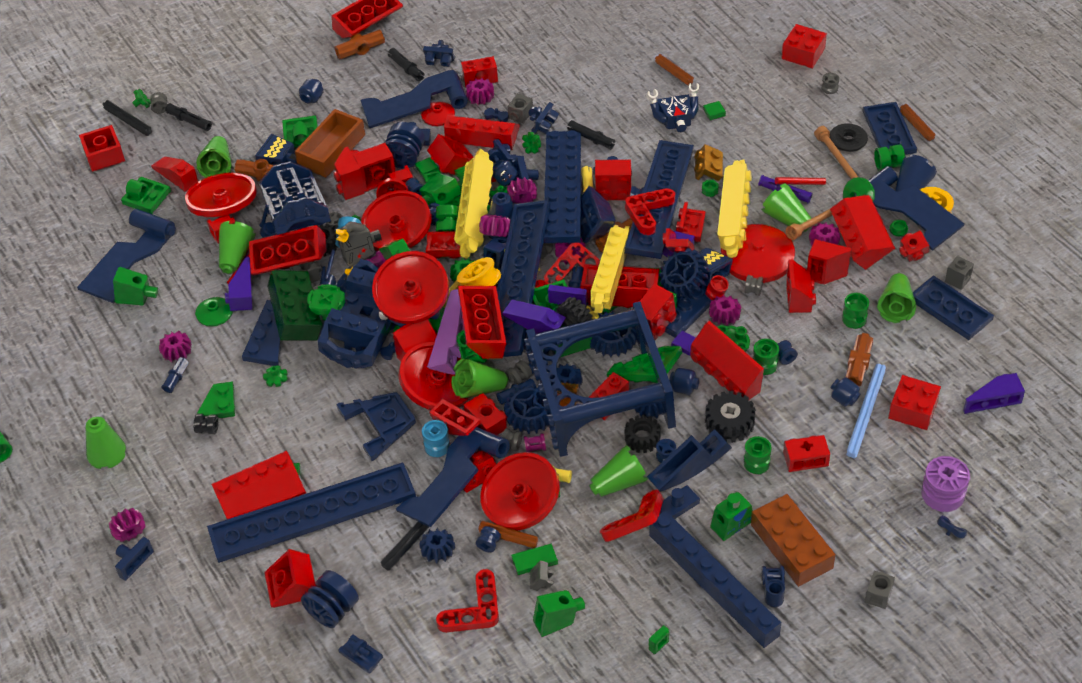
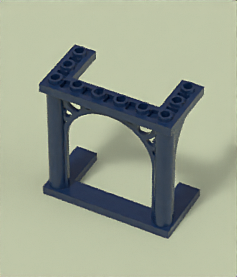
[524,301,676,457]

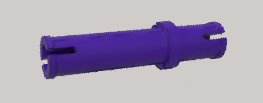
[758,175,813,203]

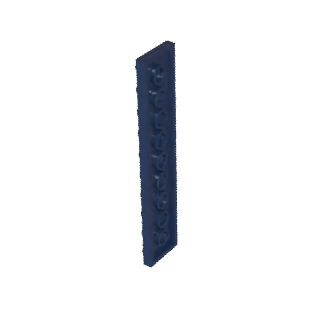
[543,130,581,243]
[624,140,694,259]
[497,200,551,357]
[207,462,416,563]

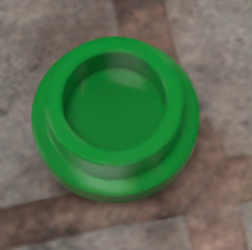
[889,219,908,237]

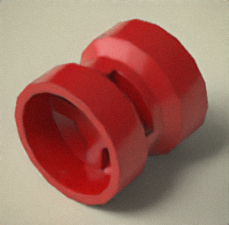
[705,275,729,301]

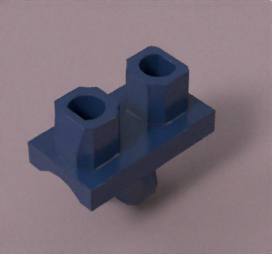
[423,40,455,67]
[529,102,559,134]
[488,139,516,166]
[338,634,383,674]

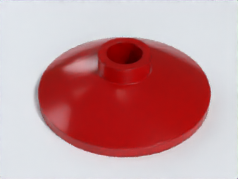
[421,102,455,126]

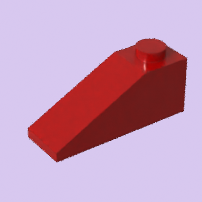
[151,156,198,192]
[429,399,481,436]

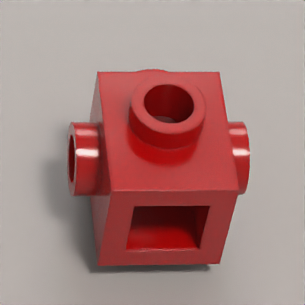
[899,230,929,262]

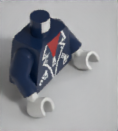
[646,83,699,132]

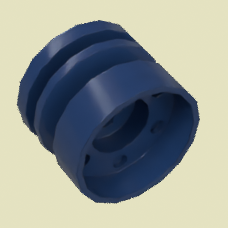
[385,122,425,169]
[301,570,359,628]

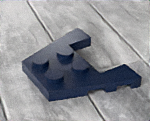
[336,392,416,461]

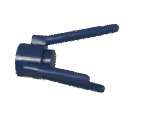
[259,205,277,238]
[319,250,350,286]

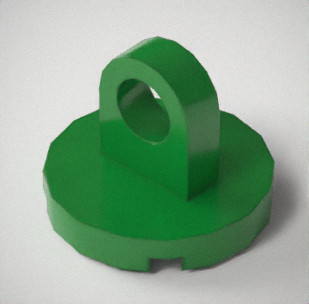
[307,284,345,321]

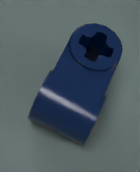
[762,566,785,607]

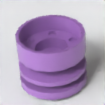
[921,456,970,512]

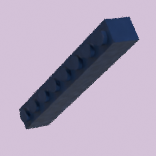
[649,511,782,648]

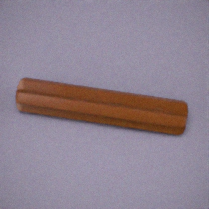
[655,54,694,86]
[900,104,936,141]
[478,521,538,548]

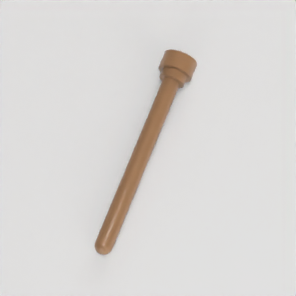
[814,126,858,179]
[786,209,832,240]

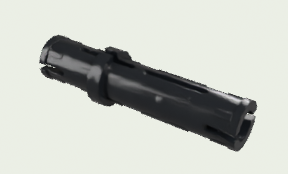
[388,48,425,81]
[165,103,212,131]
[567,120,616,150]

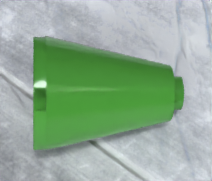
[196,136,232,178]
[761,183,811,232]
[219,221,256,274]
[877,273,916,323]
[452,359,508,398]
[85,417,126,469]
[589,445,648,497]

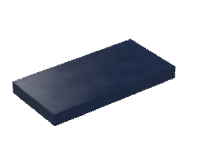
[862,102,917,155]
[913,275,994,340]
[665,282,713,338]

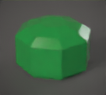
[702,180,719,197]

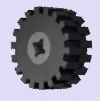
[705,391,756,443]

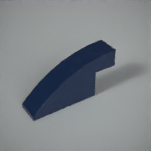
[647,429,732,492]

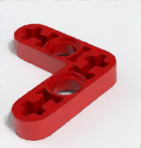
[625,189,675,235]
[544,242,600,284]
[600,489,664,542]
[436,569,499,633]

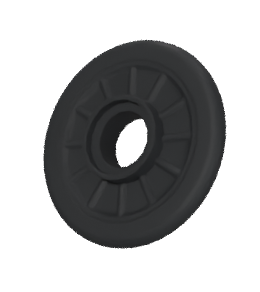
[829,123,868,151]

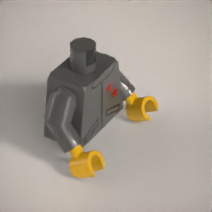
[336,221,382,275]

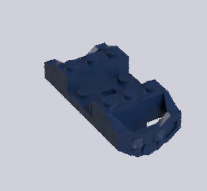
[259,162,331,235]
[318,259,393,369]

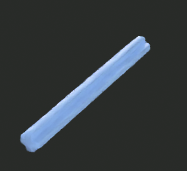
[846,363,886,458]

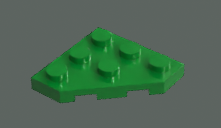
[607,346,682,383]

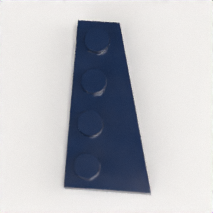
[242,300,281,366]

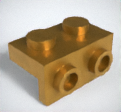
[694,144,723,181]

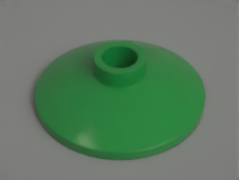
[843,177,875,202]
[195,297,233,327]

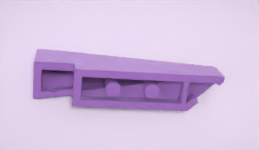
[427,289,464,375]

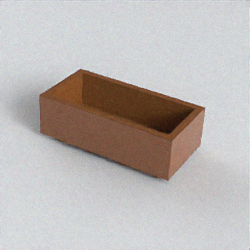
[295,109,365,178]
[751,494,836,587]

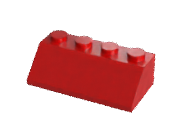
[332,0,403,38]
[444,115,520,150]
[830,195,895,270]
[249,225,327,276]
[581,264,659,308]
[458,286,506,359]
[690,320,764,400]
[211,451,306,519]

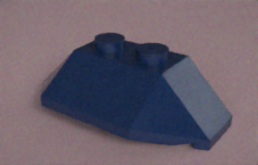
[581,186,616,244]

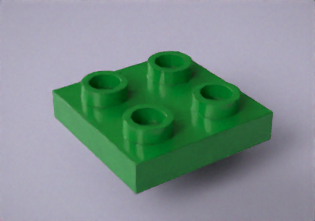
[282,115,318,147]
[121,177,171,214]

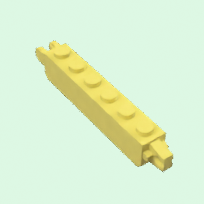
[454,149,493,259]
[717,160,752,258]
[591,225,630,313]

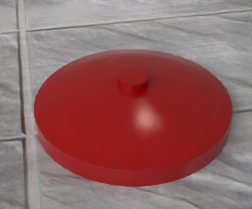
[185,173,257,217]
[361,190,432,251]
[721,224,795,283]
[372,251,449,324]
[398,342,470,410]
[480,452,560,531]

